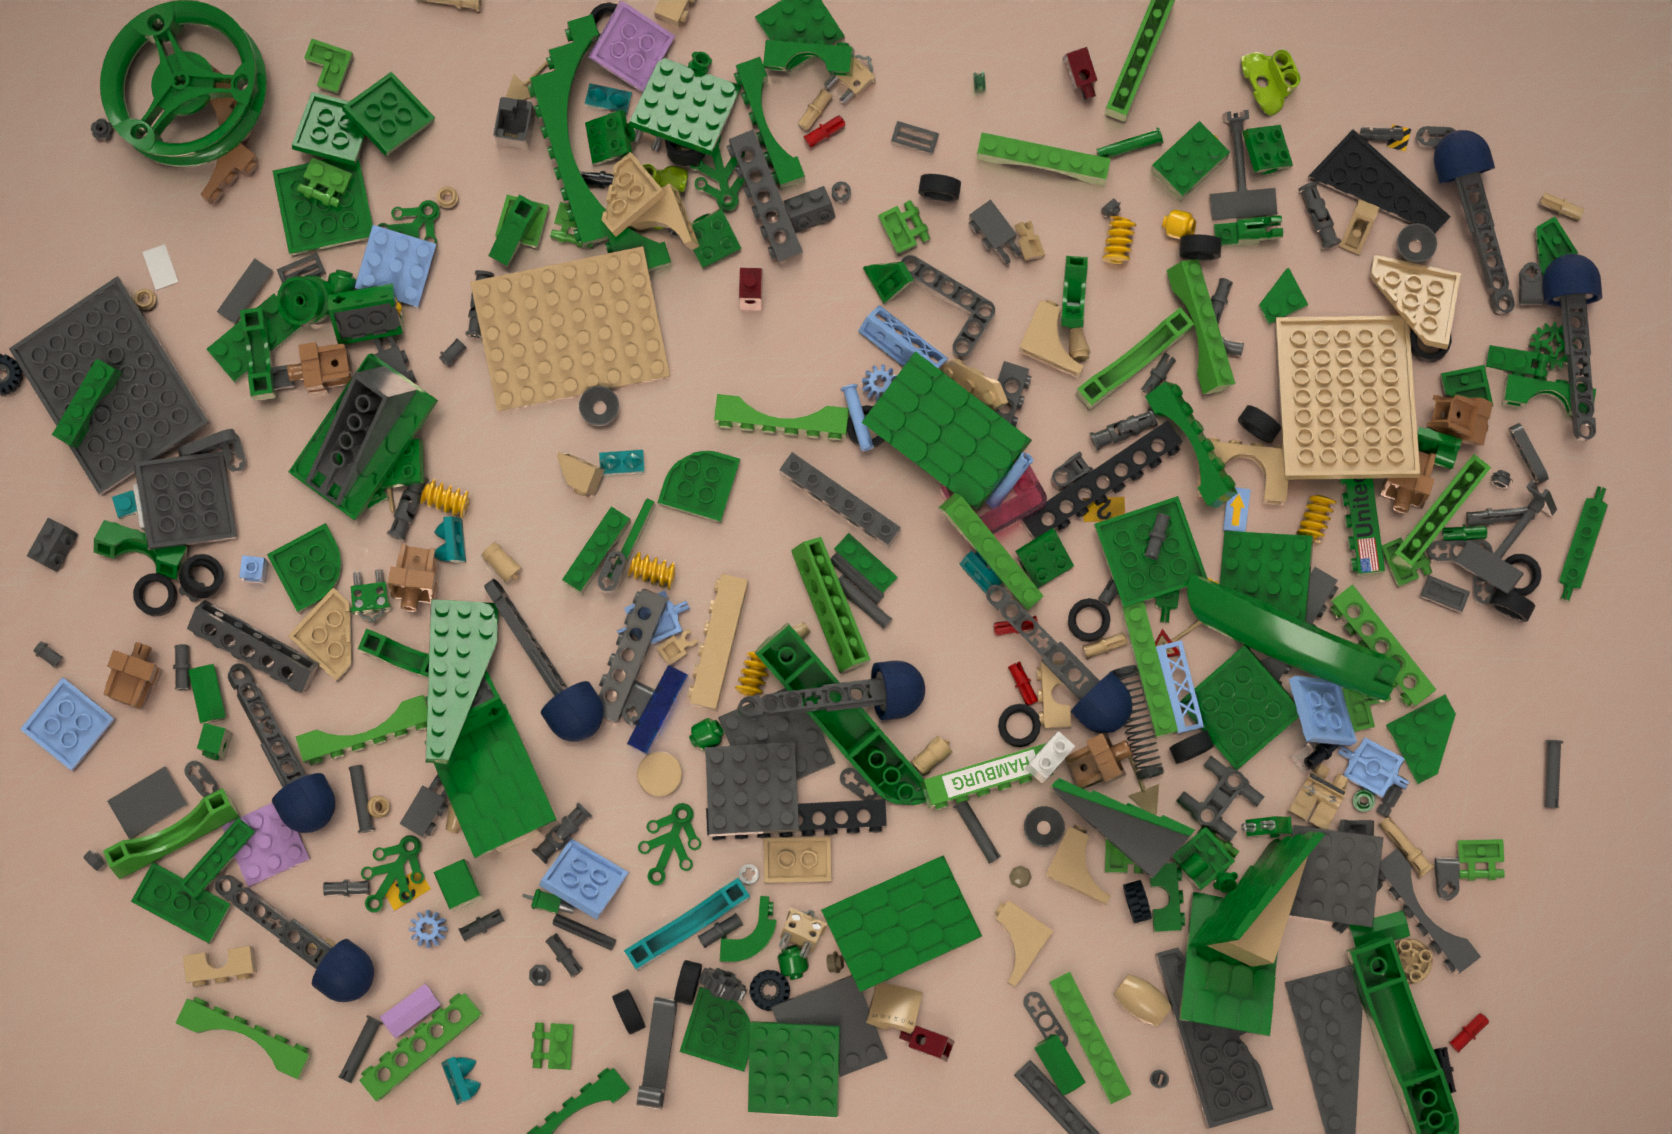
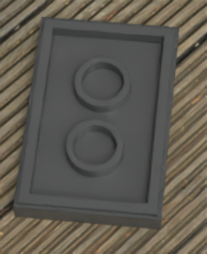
[107,766,188,839]

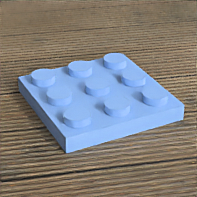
[354,225,436,307]
[1289,676,1357,746]
[20,677,115,771]
[539,838,629,920]

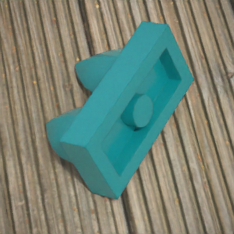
[584,83,632,115]
[599,449,645,476]
[434,516,466,563]
[959,551,1002,595]
[441,1056,481,1105]

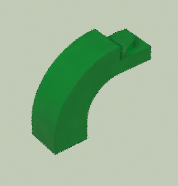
[1061,255,1088,328]
[719,896,777,963]

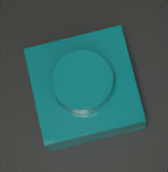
[112,490,138,519]

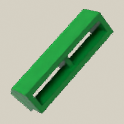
[188,664,226,724]
[1349,910,1410,947]
[1034,1034,1086,1096]

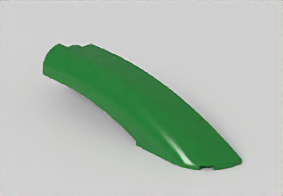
[1346,936,1459,1134]

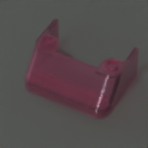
[940,456,1047,535]

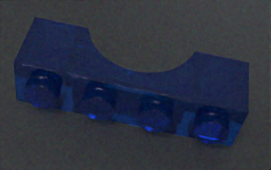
[627,665,689,756]

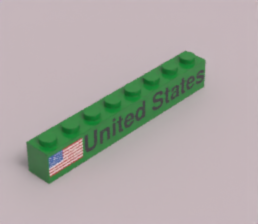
[1339,478,1385,577]

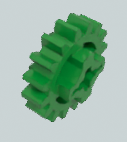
[1528,322,1578,371]

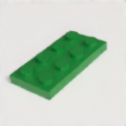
[207,293,303,383]
[131,862,232,944]

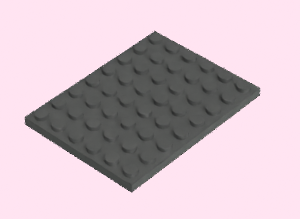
[9,276,210,495]

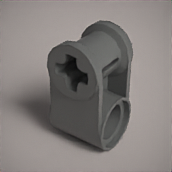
[1519,262,1544,306]
[1050,452,1093,491]
[622,681,657,726]
[1434,857,1460,901]

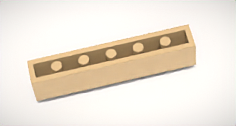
[687,574,749,711]

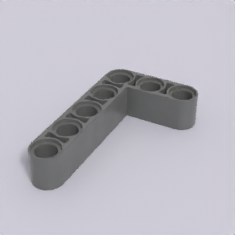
[901,255,995,360]
[636,997,678,1110]

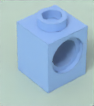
[239,555,268,583]

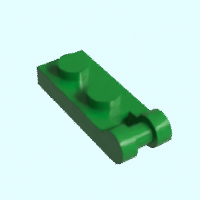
[1486,345,1551,377]

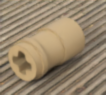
[481,542,522,583]
[911,736,953,776]

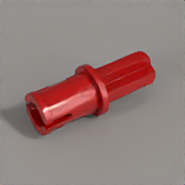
[803,115,846,148]
[993,616,1038,635]
[1008,662,1038,706]
[1449,1013,1489,1053]

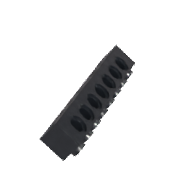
[1020,420,1183,540]
[706,799,887,841]

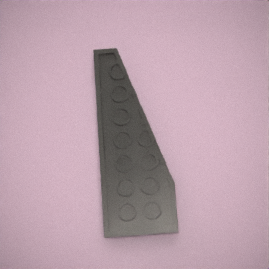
[1155,947,1274,1129]
[1284,965,1363,1134]

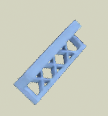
[858,305,948,369]
[1156,640,1204,735]

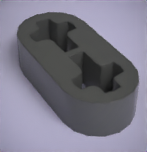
[1415,126,1456,148]
[221,433,247,473]
[598,551,626,593]
[184,761,220,797]
[840,768,878,800]

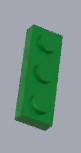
[834,533,898,594]

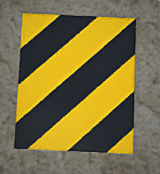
[1387,124,1411,152]

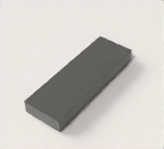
[217,258,273,325]

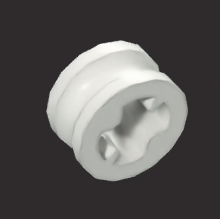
[739,864,759,885]

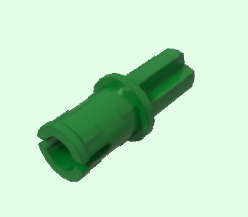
[1442,524,1488,541]

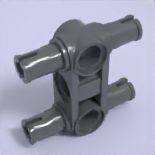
[1176,756,1265,842]

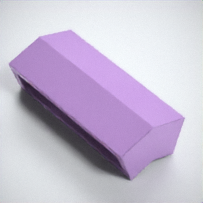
[380,984,441,1038]

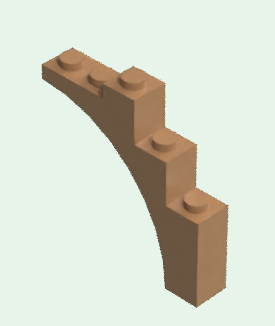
[200,64,259,205]

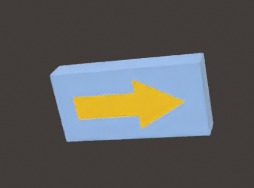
[1223,487,1251,532]

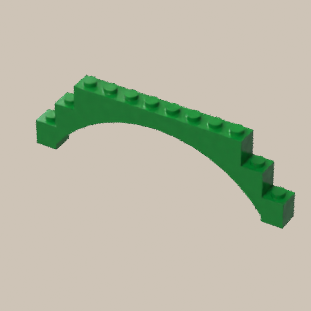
[527,14,671,272]

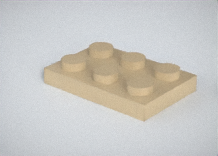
[763,836,832,883]

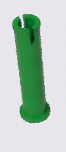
[1096,127,1163,158]

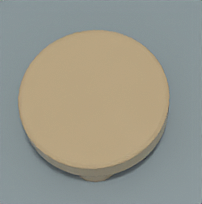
[637,752,682,797]
[1395,939,1433,984]

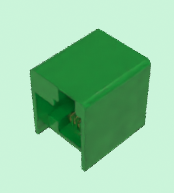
[433,859,484,912]

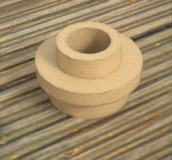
[436,186,458,208]
[134,289,156,311]
[367,796,389,818]

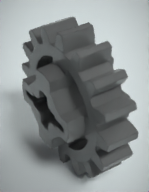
[699,967,748,1002]

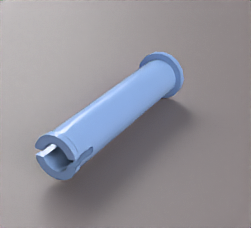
[840,384,874,452]
[986,452,1033,510]

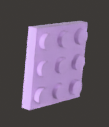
[588,1,675,92]
[222,803,311,887]

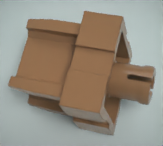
[287,342,352,396]
[1426,395,1493,446]
[1380,451,1436,513]
[388,544,438,612]
[103,642,163,709]
[1065,733,1133,789]

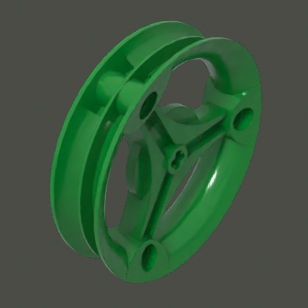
[100,0,267,167]

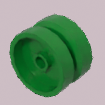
[277,275,332,325]

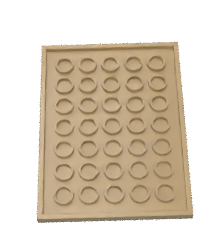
[470,246,670,412]
[1275,315,1420,480]

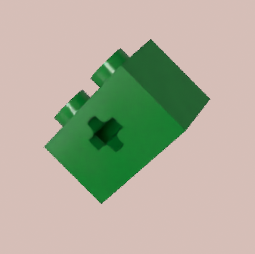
[197,723,233,761]

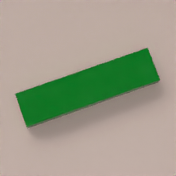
[609,498,655,581]
[178,817,256,900]

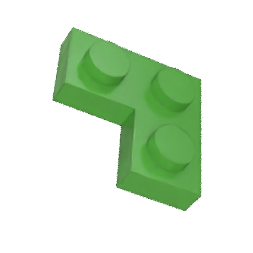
[304,39,353,94]
[1342,688,1391,732]

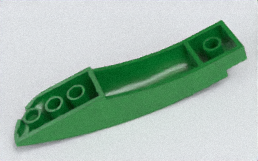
[1187,573,1401,703]
[755,622,926,805]

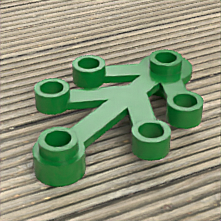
[690,135,750,211]
[378,200,440,246]
[638,803,702,886]
[361,835,425,913]

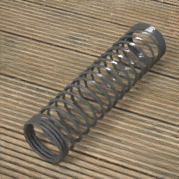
[1109,665,1165,780]

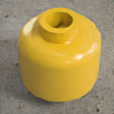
[1162,209,1196,239]

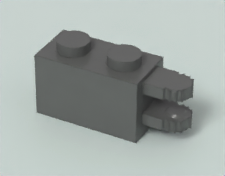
[968,199,1022,264]
[374,336,417,383]
[400,775,448,839]

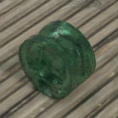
[973,71,986,91]

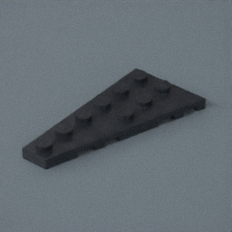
[1308,129,1451,233]

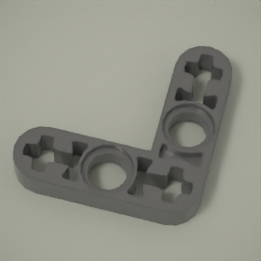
[1427,540,1494,605]

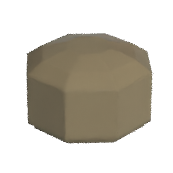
[1009,866,1032,888]

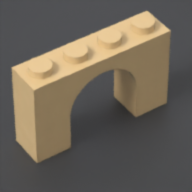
[1196,438,1288,505]

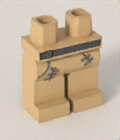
[1287,763,1349,829]

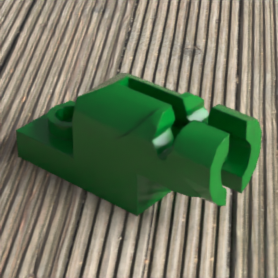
[1213,215,1283,247]

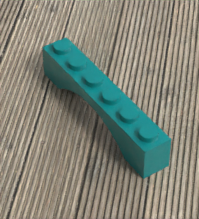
[624,878,751,971]

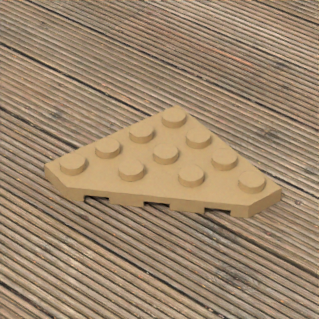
[1370,255,1461,349]

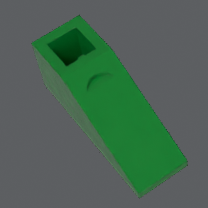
[488,194,541,267]

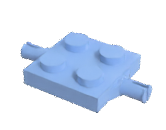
[617,590,690,646]
[1338,738,1410,798]

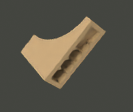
[629,183,699,250]
[1019,300,1084,378]
[1045,825,1111,905]
[995,900,1053,988]

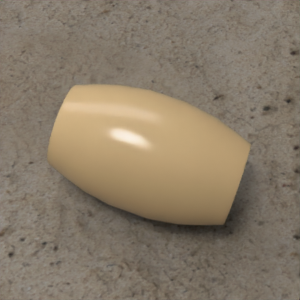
[1114,974,1172,1027]

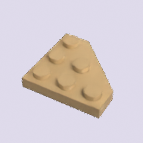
[601,152,666,237]
[940,359,1008,411]
[288,588,352,681]

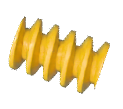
[1102,216,1137,265]
[420,479,469,518]
[1296,494,1337,544]
[627,551,676,590]
[735,651,769,697]

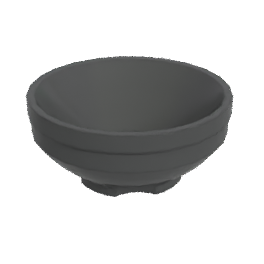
[1397,223,1437,264]
[579,386,619,426]
[1024,806,1065,847]

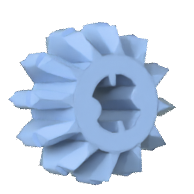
[862,365,897,402]
[409,910,448,948]

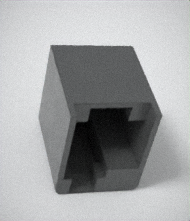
[493,97,536,150]

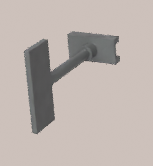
[1210,110,1278,220]
[1454,480,1557,595]

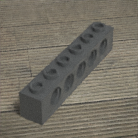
[726,129,803,263]
[995,361,1032,427]
[779,452,901,549]
[598,588,669,723]
[187,600,320,693]

